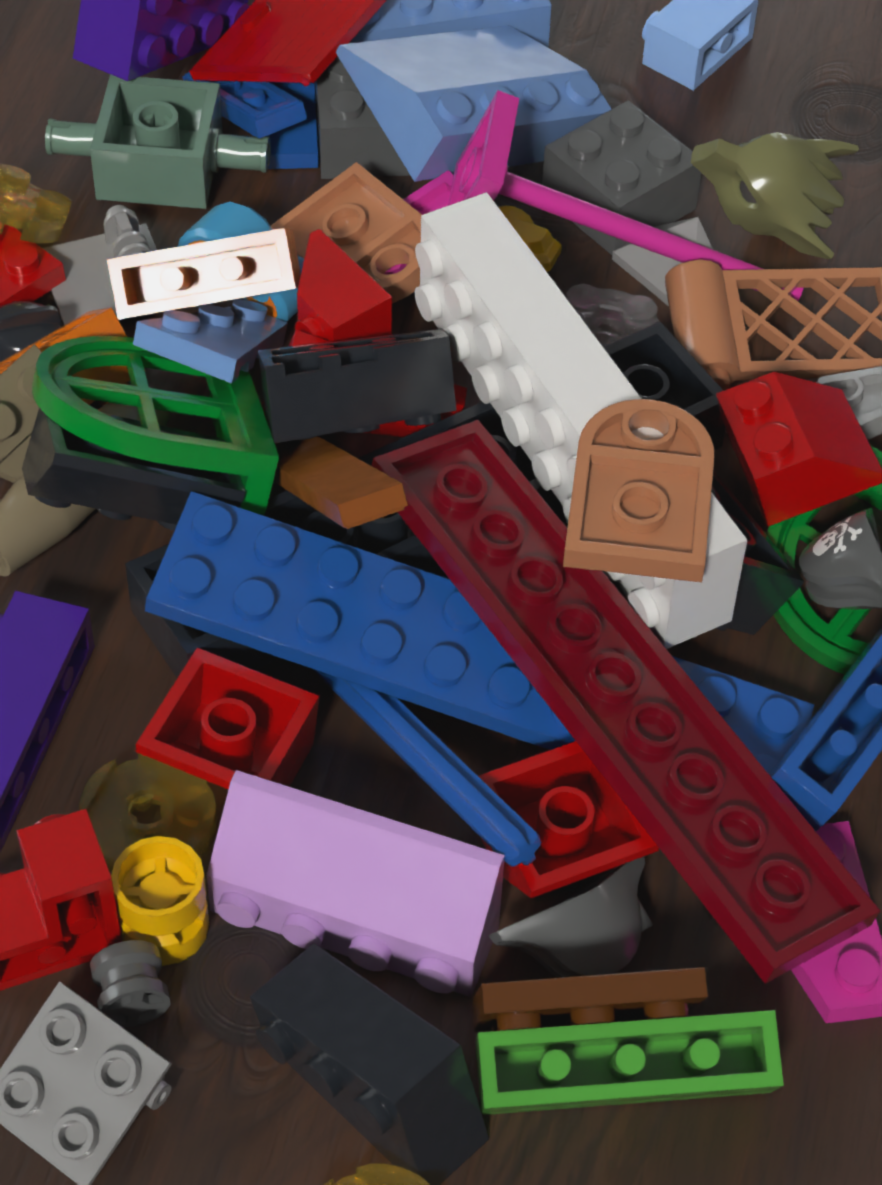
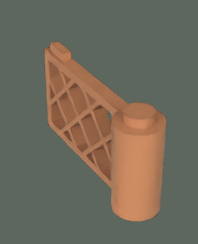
[665,260,882,391]

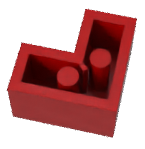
[0,809,122,991]

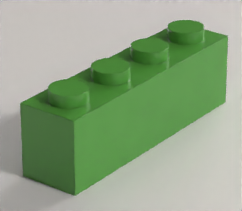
[475,1010,784,1115]

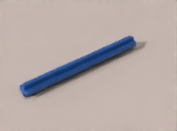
[311,668,541,866]

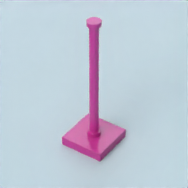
[448,90,803,301]

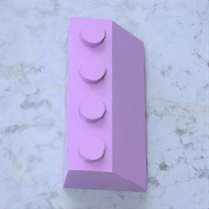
[207,770,505,997]

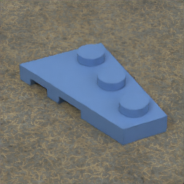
[133,300,288,384]

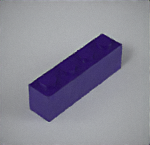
[0,591,95,853]

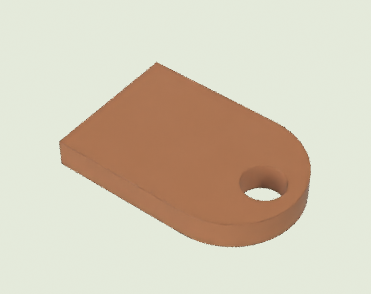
[271,162,422,303]
[563,399,714,583]

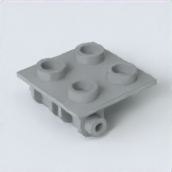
[43,205,157,325]
[0,982,172,1185]

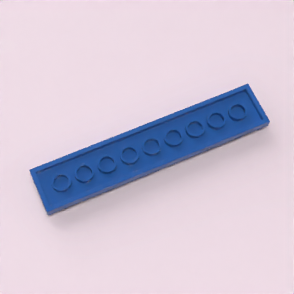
[145,491,814,774]

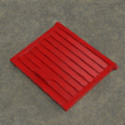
[189,0,387,86]

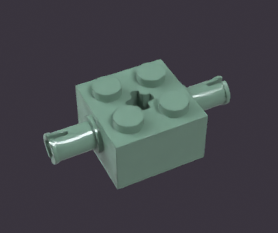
[45,74,271,209]

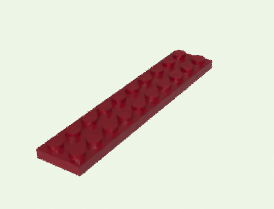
[371,420,880,984]

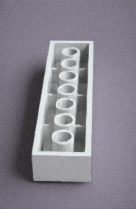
[415,192,747,649]

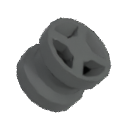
[90,940,171,1027]

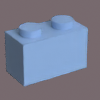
[642,0,758,91]

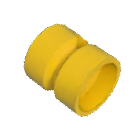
[111,836,210,966]

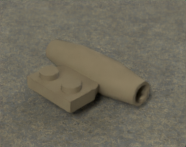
[0,344,171,577]

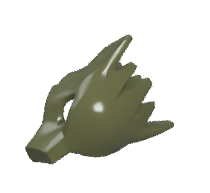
[691,132,859,259]

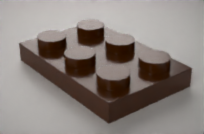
[472,967,708,1032]

